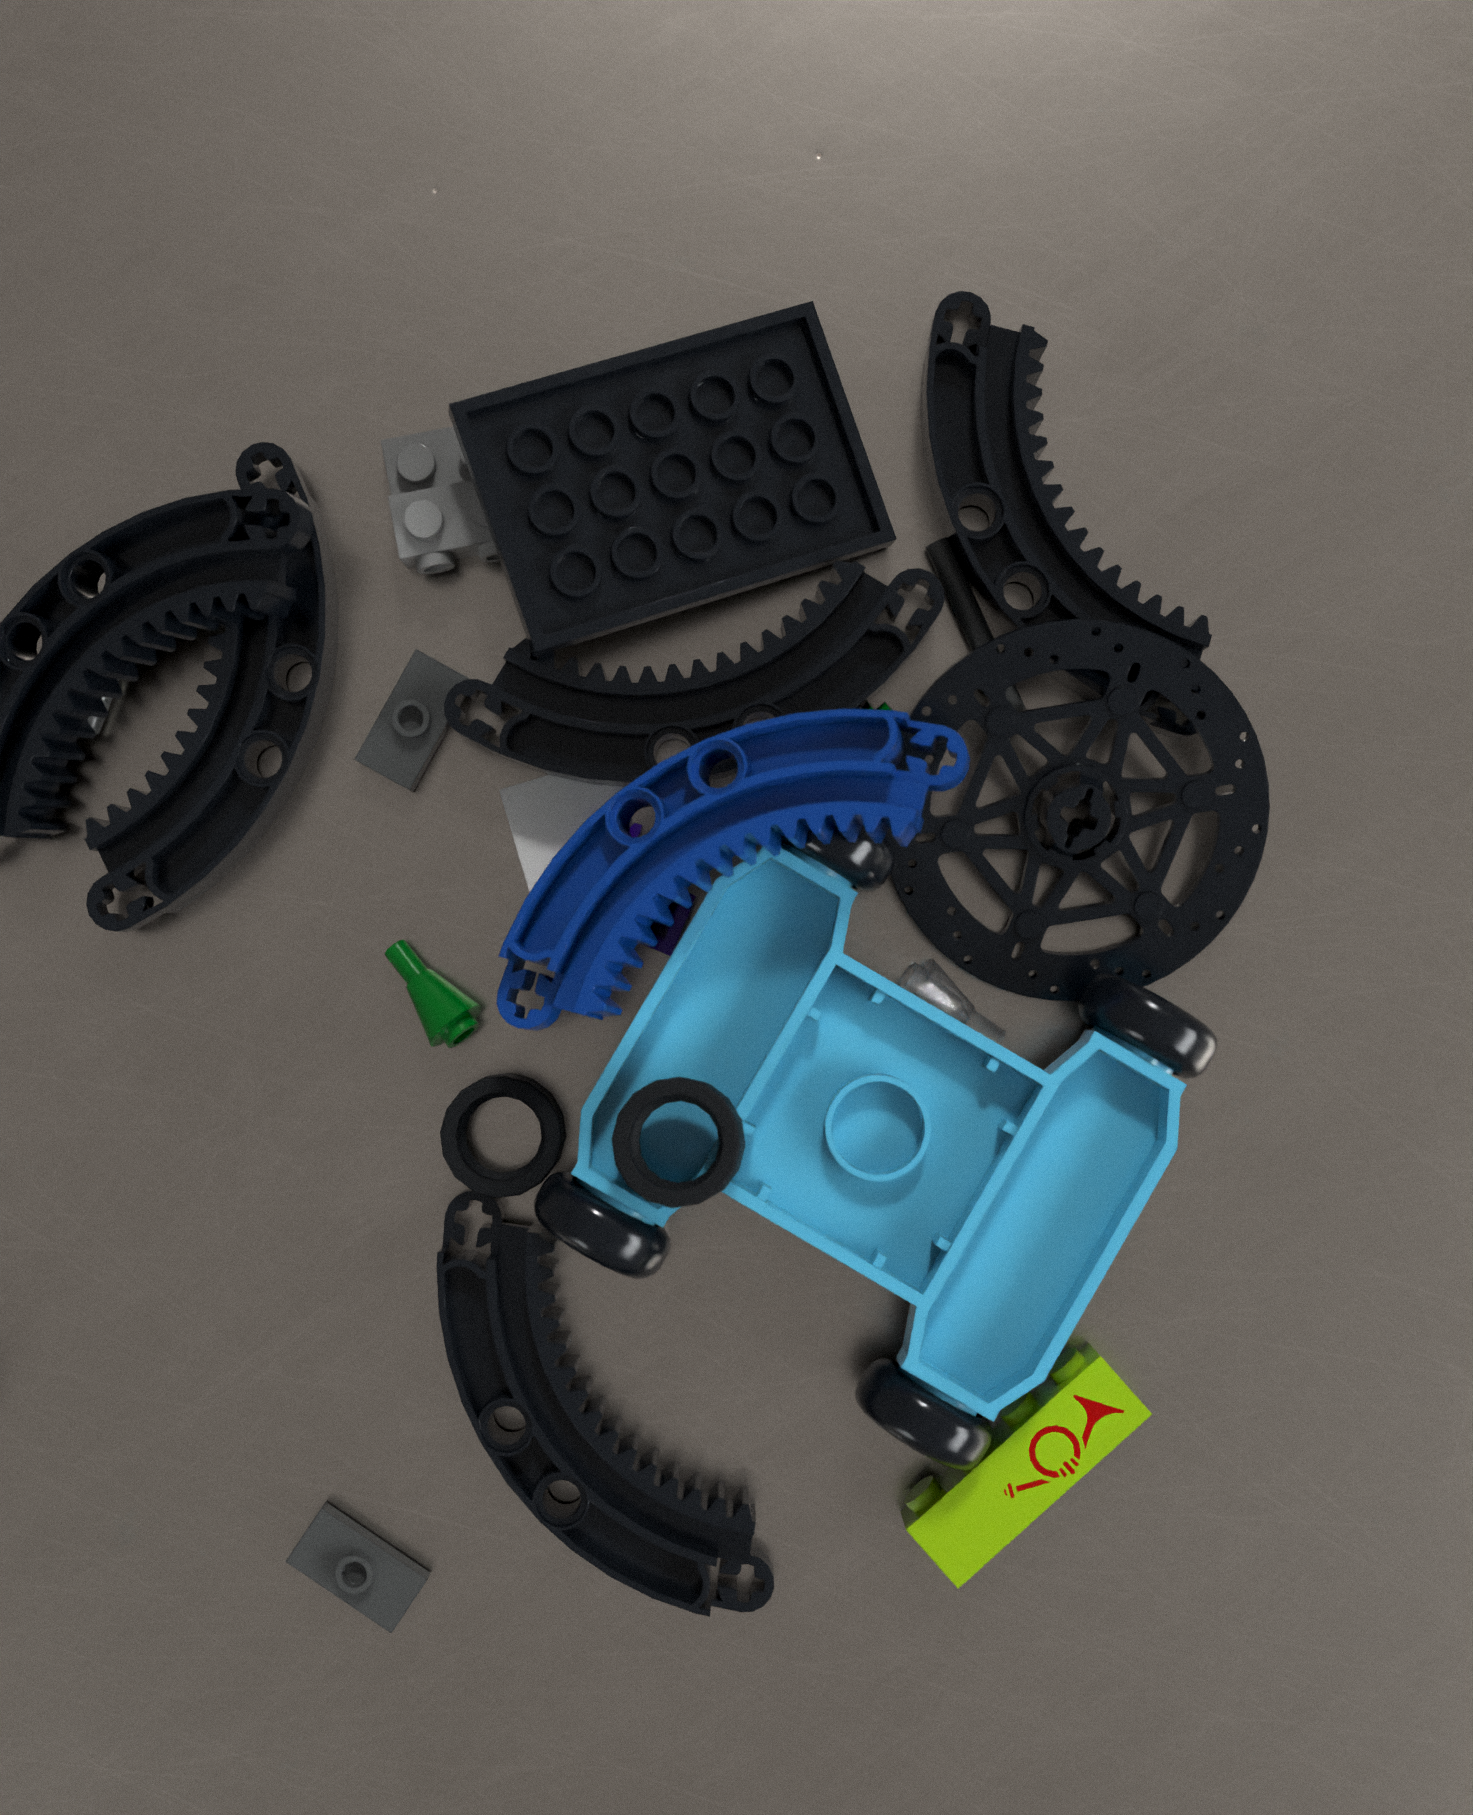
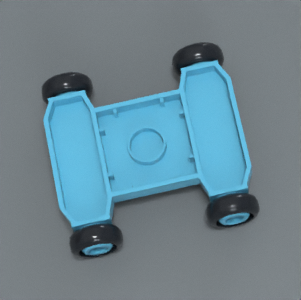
[534,826,1217,1470]

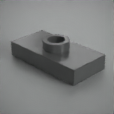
[354,649,470,792]
[285,1502,430,1633]

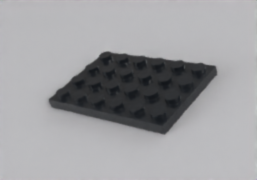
[448,301,896,657]

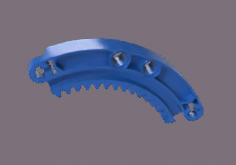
[496,709,970,1031]

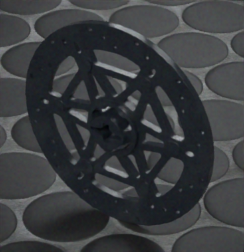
[884,618,1270,1001]

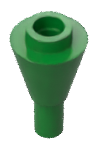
[384,939,482,1048]

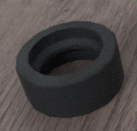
[440,1073,566,1198]
[612,1077,745,1208]

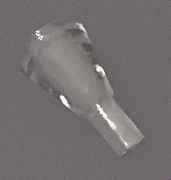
[896,959,1006,1045]

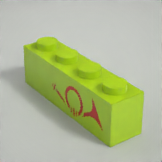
[900,1343,1152,1589]

